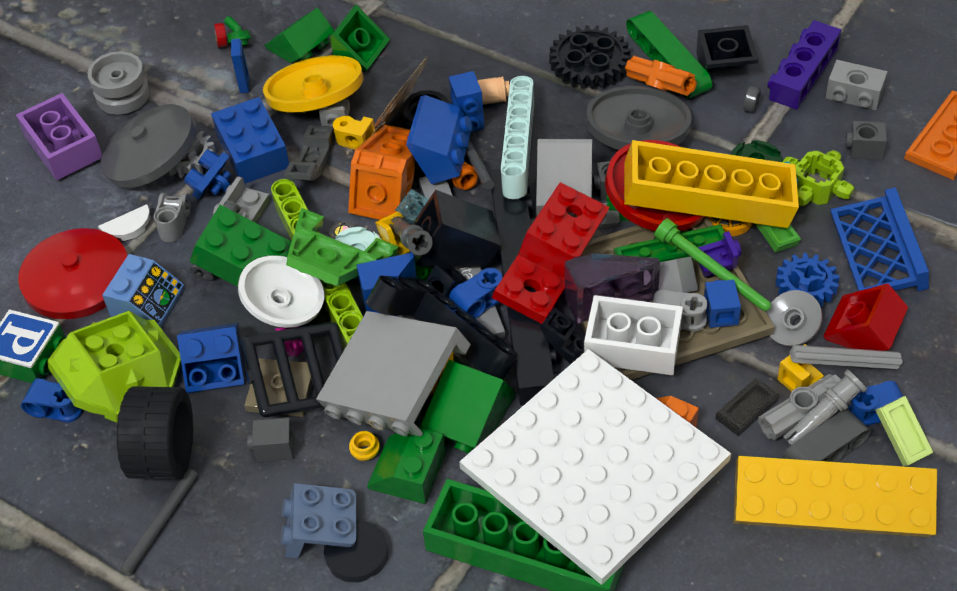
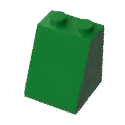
[420,360,516,454]

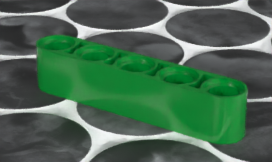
[626,11,712,99]

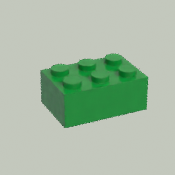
[189,205,291,287]

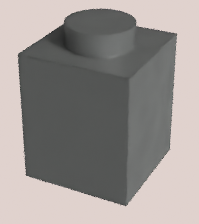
[247,418,294,462]

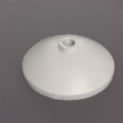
[238,256,324,328]

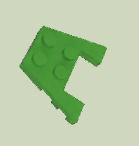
[286,208,399,286]

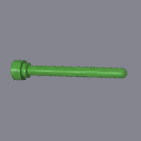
[654,218,771,311]

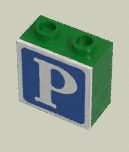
[0,310,66,383]

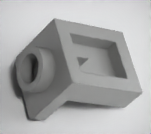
[319,100,350,126]

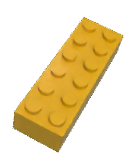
[624,140,799,228]
[733,456,937,537]

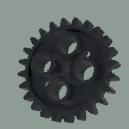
[549,25,630,89]

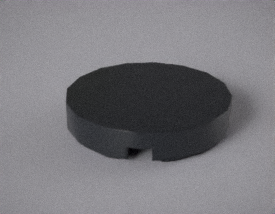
[324,521,388,582]

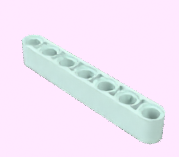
[501,76,534,199]

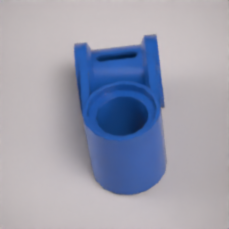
[449,268,502,319]
[21,378,83,423]
[847,381,903,426]

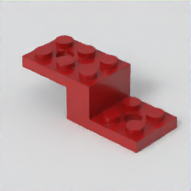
[492,182,610,324]

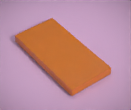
[904,90,957,180]

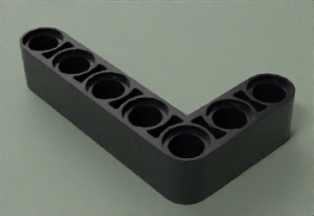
[366,275,518,380]

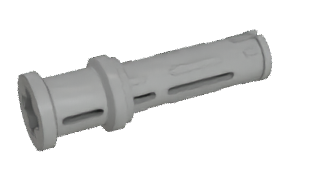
[783,370,867,445]

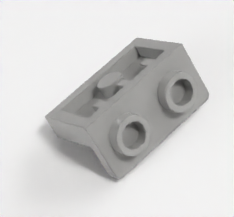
[213,176,270,223]

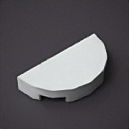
[98,204,151,241]

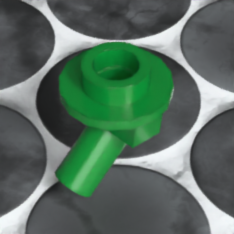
[224,16,252,46]

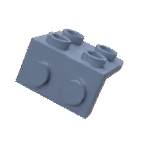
[281,483,356,559]

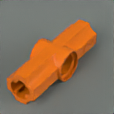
[625,56,697,96]

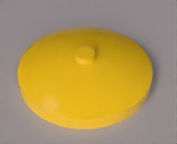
[263,55,364,112]

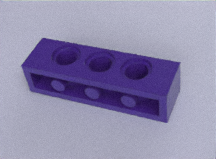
[767,20,842,110]

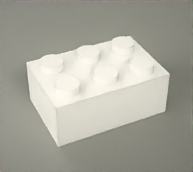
[584,295,683,375]

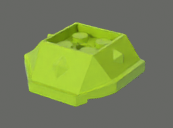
[48,311,182,423]

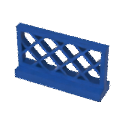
[830,187,929,291]

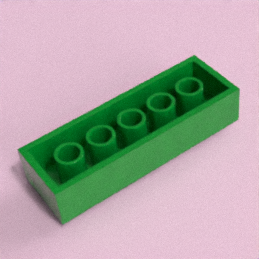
[423,479,625,591]

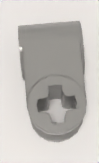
[154,193,191,242]
[652,289,707,332]

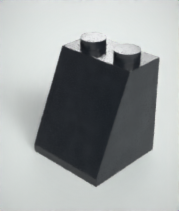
[413,189,501,267]

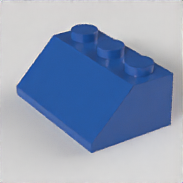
[406,95,472,184]

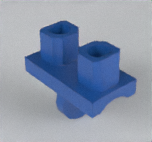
[184,149,231,200]

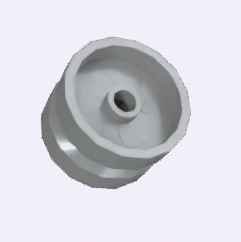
[88,51,150,115]

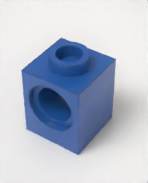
[704,280,741,328]

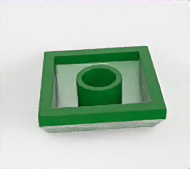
[330,4,390,72]

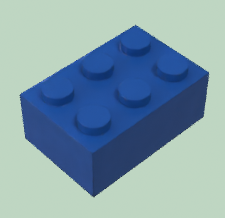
[211,97,289,184]

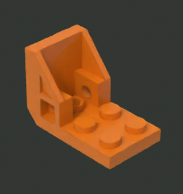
[348,125,416,220]

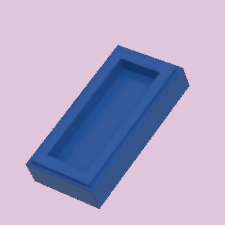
[231,38,250,93]

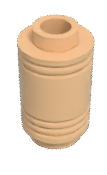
[478,76,510,105]

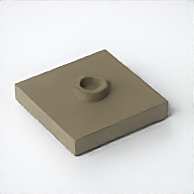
[244,358,312,417]

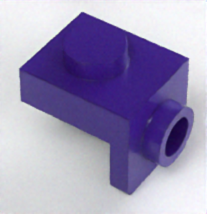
[698,231,741,277]

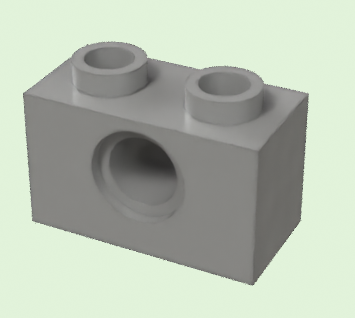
[826,59,888,110]

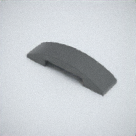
[284,125,334,181]

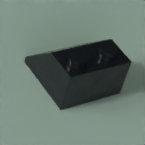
[696,25,758,69]

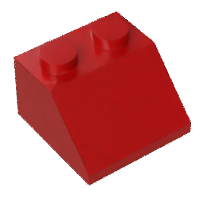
[823,283,908,351]

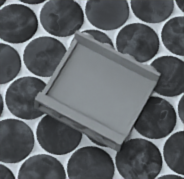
[316,311,471,437]

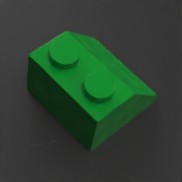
[264,7,334,63]
[367,427,446,504]

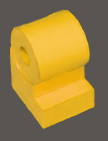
[333,116,375,150]

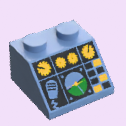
[102,254,185,328]

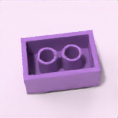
[16,93,102,181]

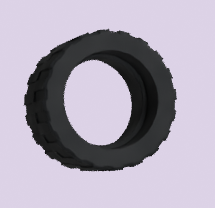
[117,386,193,480]

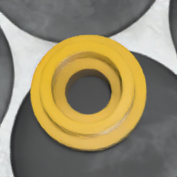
[349,431,380,461]

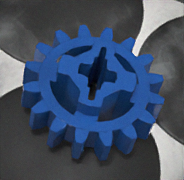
[775,253,840,307]

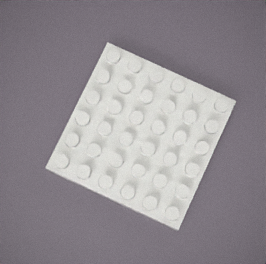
[460,349,731,585]

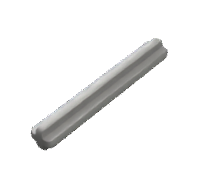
[789,345,903,369]

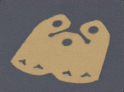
[371,56,428,136]

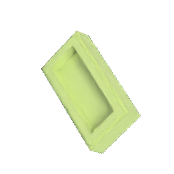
[875,396,933,466]

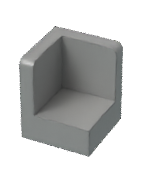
[656,257,698,293]

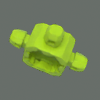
[782,150,855,206]

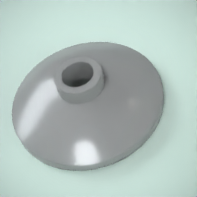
[766,290,822,347]

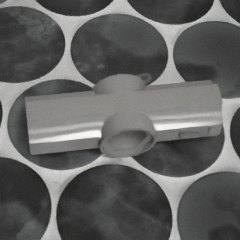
[758,374,841,440]

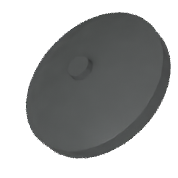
[586,86,692,150]
[101,104,197,188]

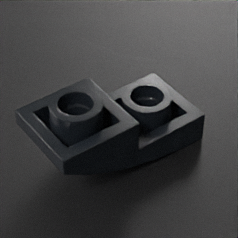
[540,307,585,364]

